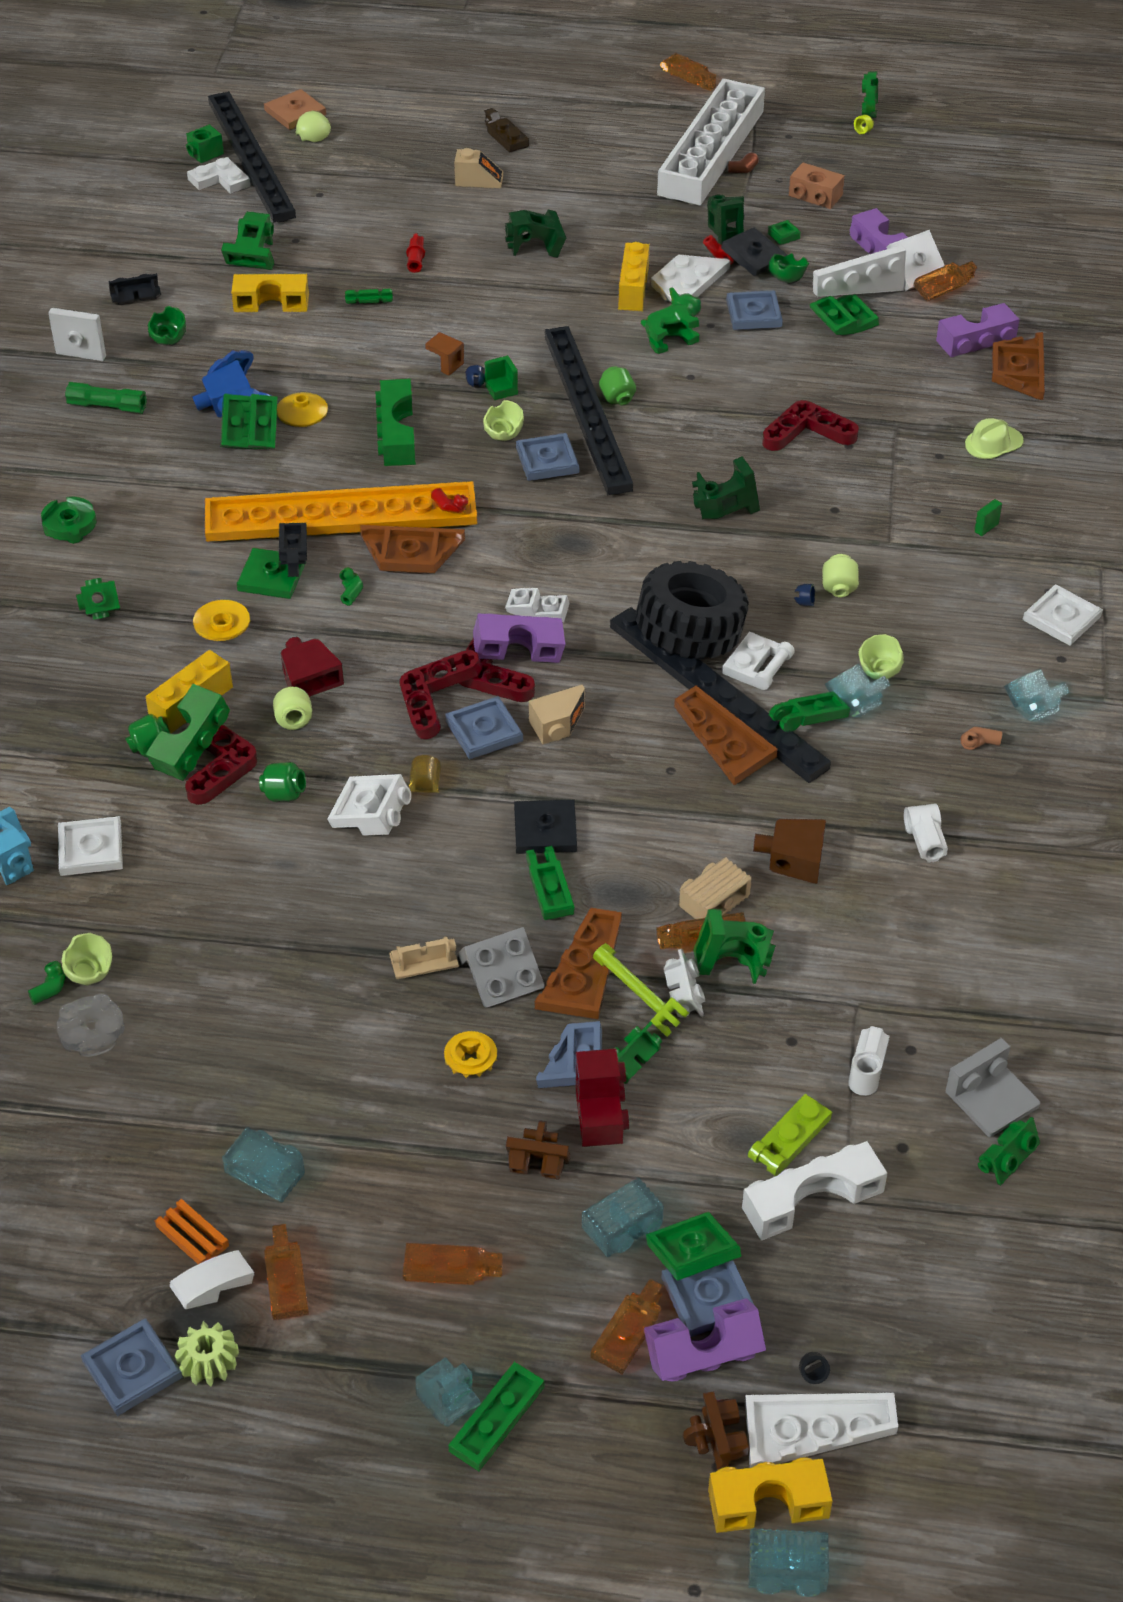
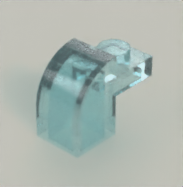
[825,664,890,717]
[1004,668,1070,722]
[416,1357,481,1427]

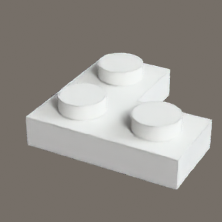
[187,157,251,194]

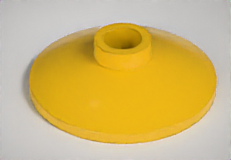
[277,392,328,427]
[193,600,250,641]

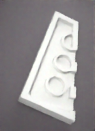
[813,245,906,297]
[745,1393,898,1468]

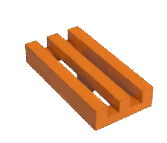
[155,1199,229,1264]

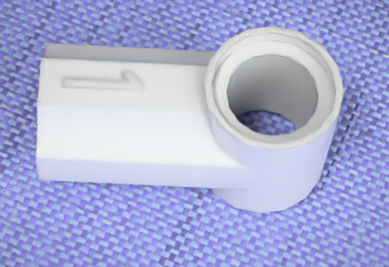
[904,804,948,862]
[849,1026,889,1096]

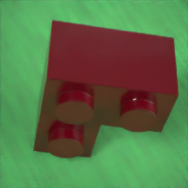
[575,1049,629,1147]

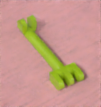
[593,943,690,1037]

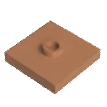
[264,89,326,130]

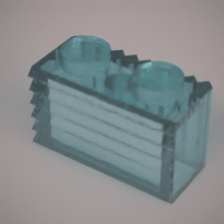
[222,1127,305,1202]
[582,1177,664,1257]
[748,1528,829,1597]

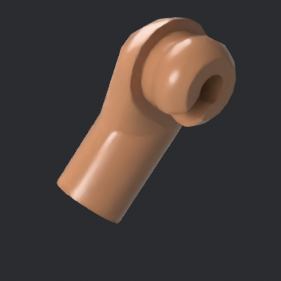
[961,726,1003,750]

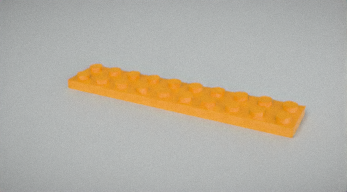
[205,481,477,542]

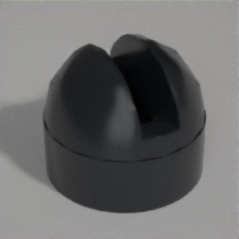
[799,1351,830,1384]

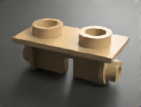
[389,937,459,979]

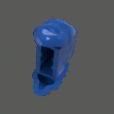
[192,350,272,418]

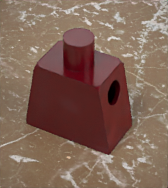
[280,637,344,697]

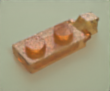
[661,53,716,91]
[913,261,978,302]
[656,912,746,953]
[264,1224,309,1321]
[403,1243,503,1285]
[591,1279,662,1375]

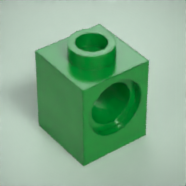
[186,124,224,163]

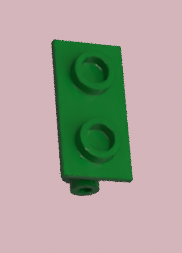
[614,1021,662,1084]
[978,1117,1040,1186]

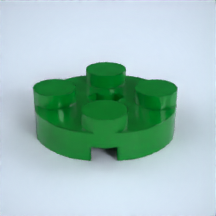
[862,71,878,118]
[41,497,97,544]

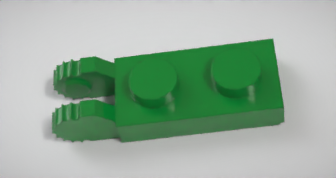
[769,691,851,732]
[526,846,575,920]

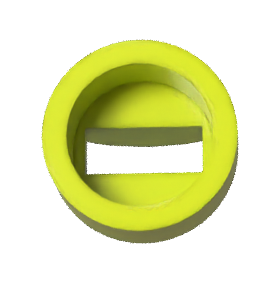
[854,115,874,134]

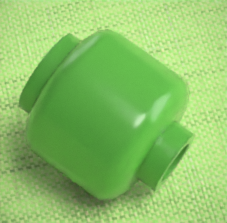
[599,366,636,405]

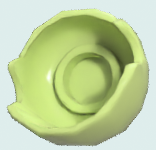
[296,111,331,142]
[483,400,524,441]
[859,634,904,680]
[61,933,112,986]

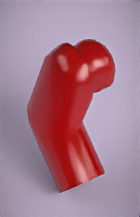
[703,235,734,265]
[431,488,468,514]

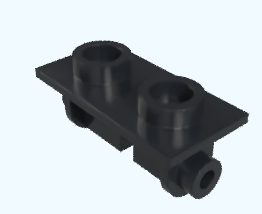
[108,273,161,305]

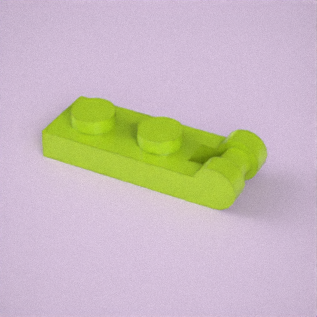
[748,1094,832,1176]

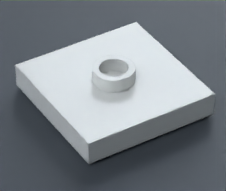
[886,230,948,291]
[48,308,106,361]
[1023,584,1103,646]
[58,816,123,876]

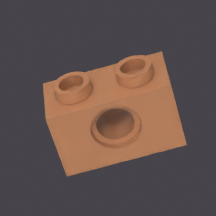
[789,162,845,209]

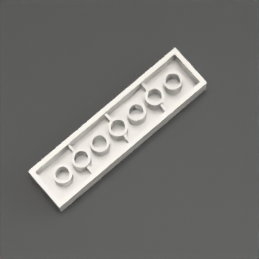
[657,79,765,205]

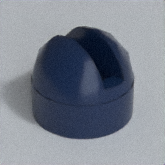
[465,365,485,387]
[794,584,815,606]

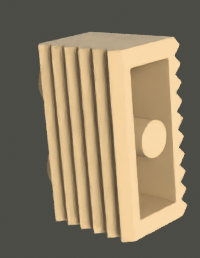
[679,857,751,925]

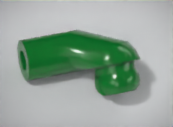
[339,567,363,606]
[28,961,66,1005]

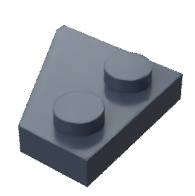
[536,1021,602,1088]

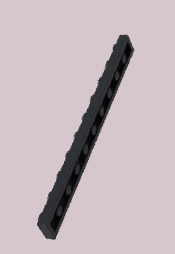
[208,91,296,223]
[545,326,633,496]
[610,607,831,783]

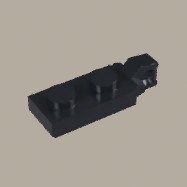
[279,523,307,577]

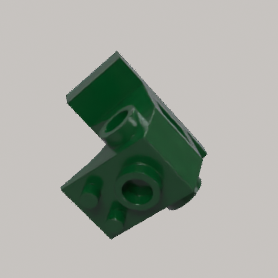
[707,194,745,245]
[505,209,567,258]
[692,456,760,519]

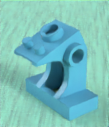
[0,807,34,885]

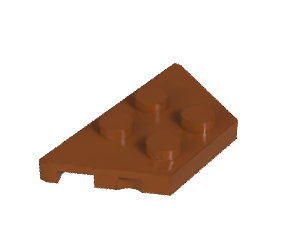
[992,332,1045,400]
[360,525,465,573]

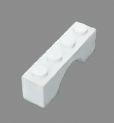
[742,1141,887,1241]

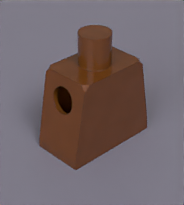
[753,819,826,884]

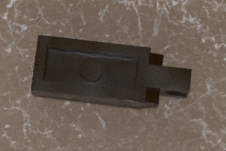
[484,108,529,153]

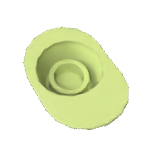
[965,418,1024,459]

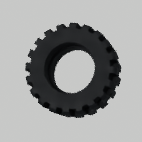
[635,561,749,659]

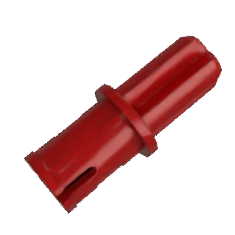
[406,233,425,273]

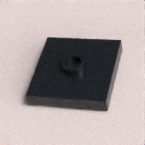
[721,227,787,276]
[514,799,577,854]

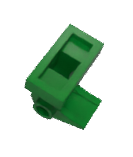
[221,211,274,270]
[693,909,776,984]

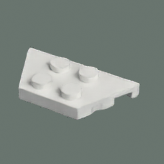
[651,255,730,302]

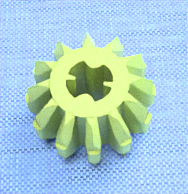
[175,1321,239,1387]

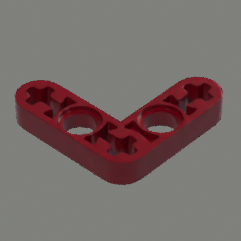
[762,400,859,451]
[456,638,535,702]
[399,650,482,739]
[185,724,257,805]

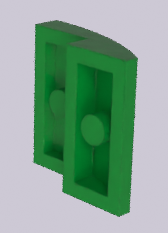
[810,294,879,335]
[220,394,278,449]

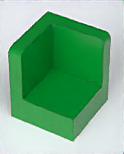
[484,355,518,400]

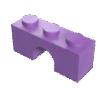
[850,208,908,254]
[936,303,1019,357]
[473,613,565,663]
[644,1298,766,1381]

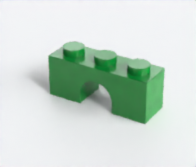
[145,684,230,781]

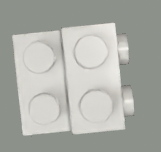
[327,774,411,835]

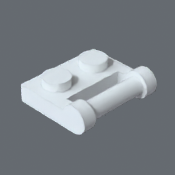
[722,631,795,690]

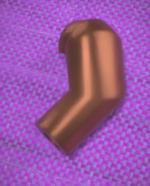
[728,152,759,173]

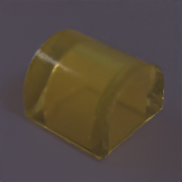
[409,755,441,792]

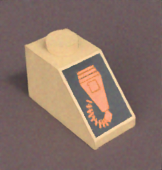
[454,148,503,188]
[529,684,585,744]

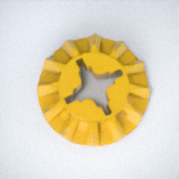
[444,1031,497,1078]

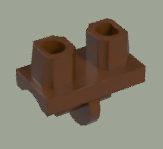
[506,1120,571,1180]
[683,1391,749,1471]

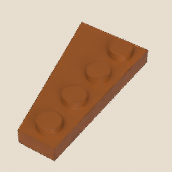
[674,686,778,785]
[535,908,622,1019]

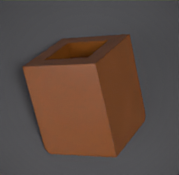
[425,332,464,376]

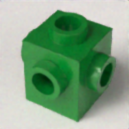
[76,578,120,620]

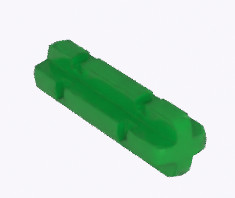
[345,289,393,304]

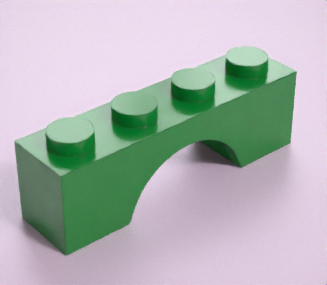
[375,379,416,466]

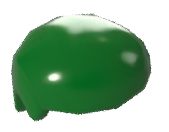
[769,253,809,283]
[147,306,186,345]

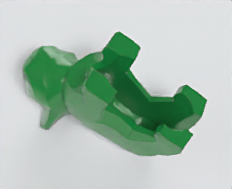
[641,287,701,354]

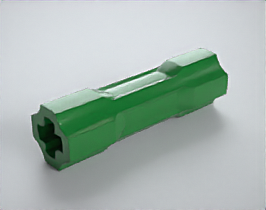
[65,382,147,414]

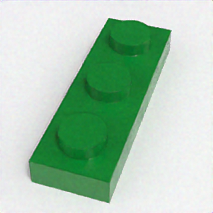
[448,1361,545,1472]

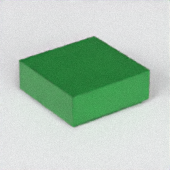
[768,220,801,245]
[974,499,1002,536]

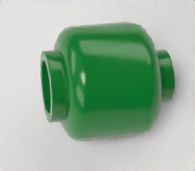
[125,714,171,758]
[259,762,306,802]

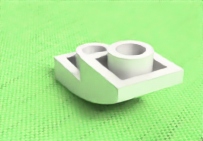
[505,588,570,622]
[170,1250,254,1310]

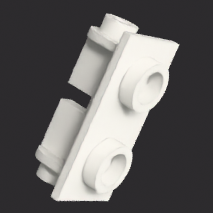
[664,949,705,1017]

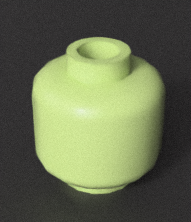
[822,554,859,597]
[273,687,312,730]

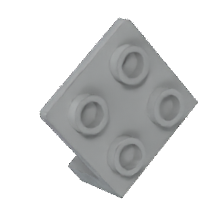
[457,927,545,1008]
[945,1038,1040,1137]

